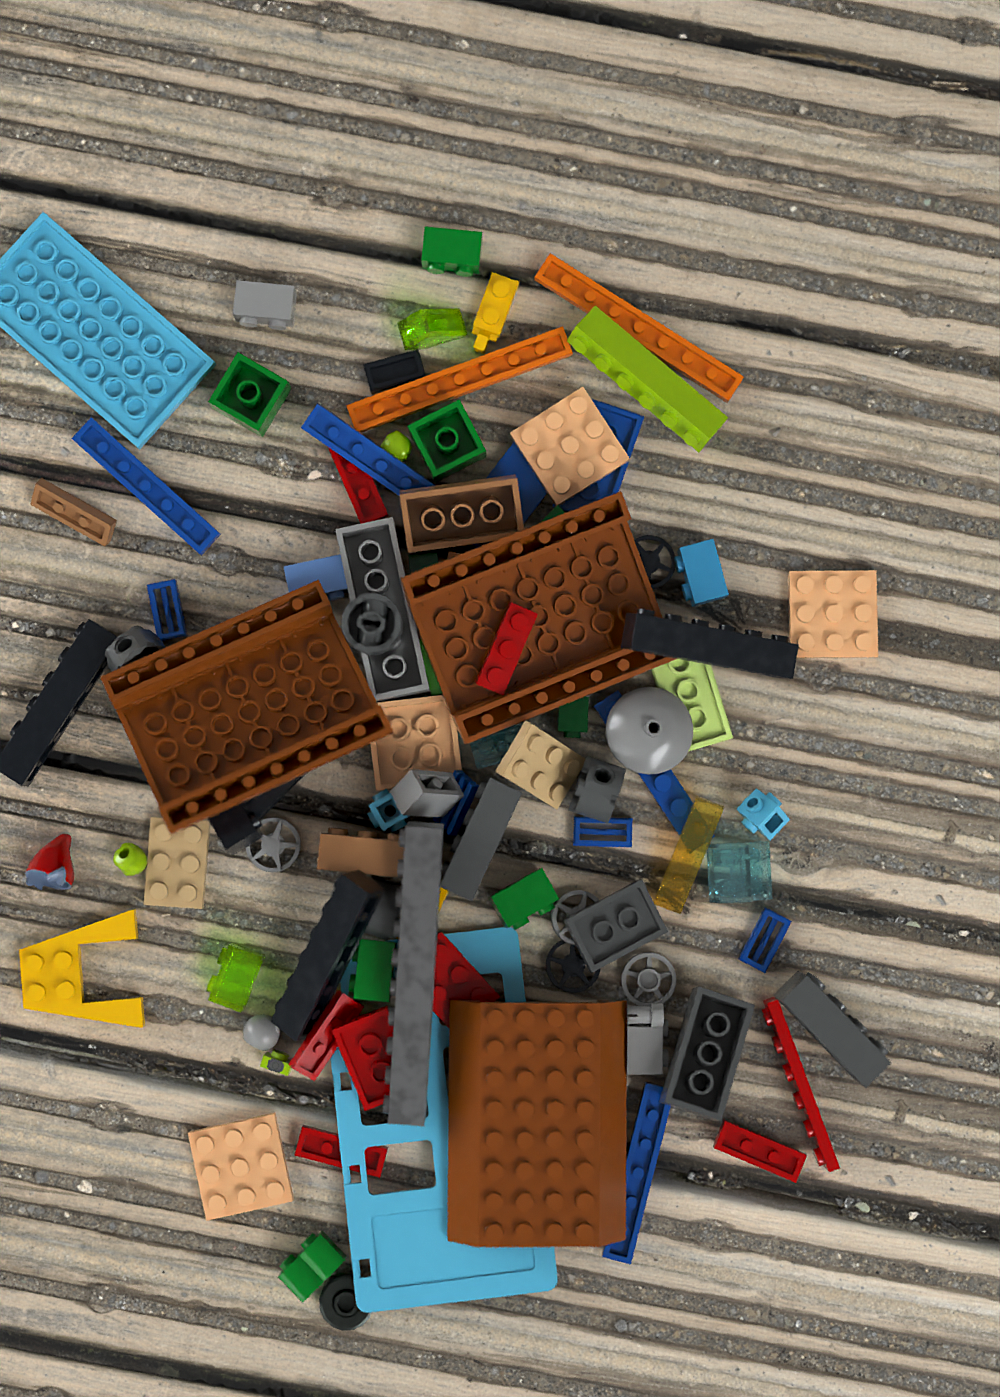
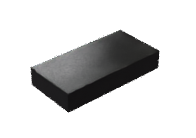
[363,349,426,394]

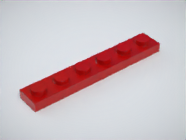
[761,997,840,1172]

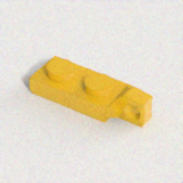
[472,272,519,355]

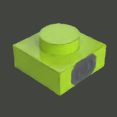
[260,1049,292,1076]

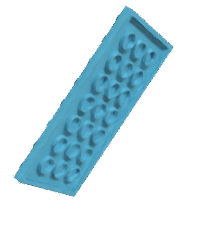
[0,212,216,450]

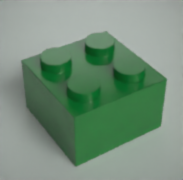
[208,352,292,438]
[408,399,486,483]

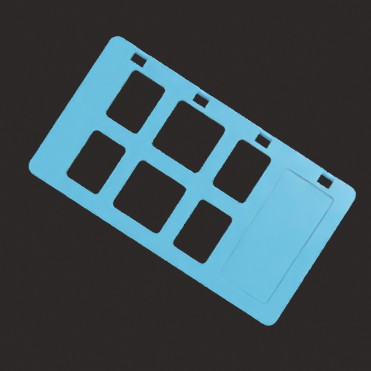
[331,927,558,1313]

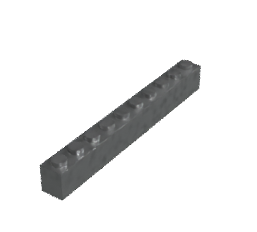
[383,821,444,1126]

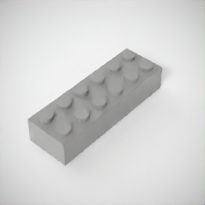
[335,517,430,702]

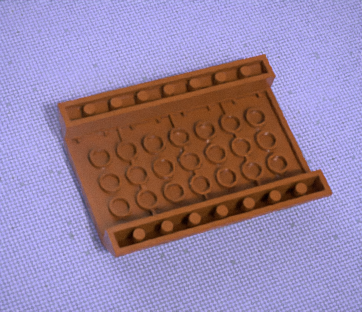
[400,491,676,745]
[100,579,394,835]
[447,999,627,1247]

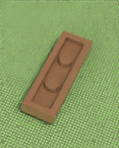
[30,478,117,547]

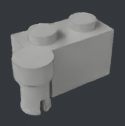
[627,1003,668,1075]

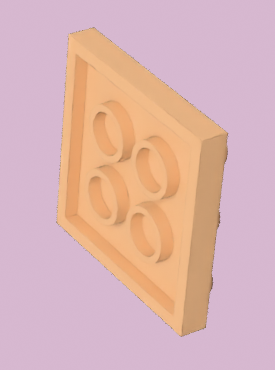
[510,387,630,506]
[788,570,878,658]
[370,695,462,791]
[188,1112,294,1221]

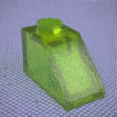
[397,308,468,350]

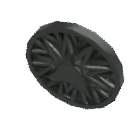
[319,1274,372,1331]

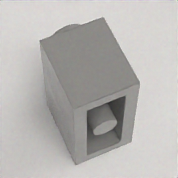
[233,280,297,330]
[390,769,464,817]

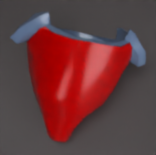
[25,834,74,890]

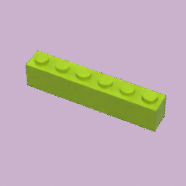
[567,305,728,452]

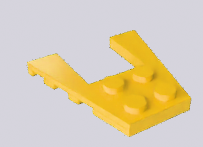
[19,909,145,1028]

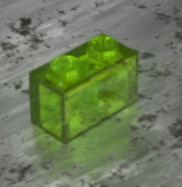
[206,943,265,1013]

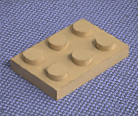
[495,720,585,809]
[144,817,210,909]

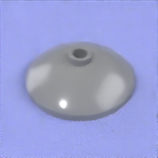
[606,687,693,774]

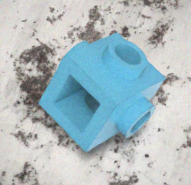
[736,788,790,840]
[367,789,410,833]

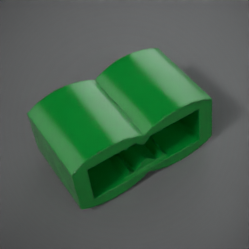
[278,1231,347,1303]

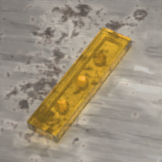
[653,795,724,914]

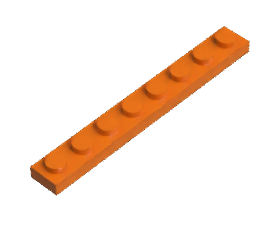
[534,253,744,403]
[346,326,573,433]

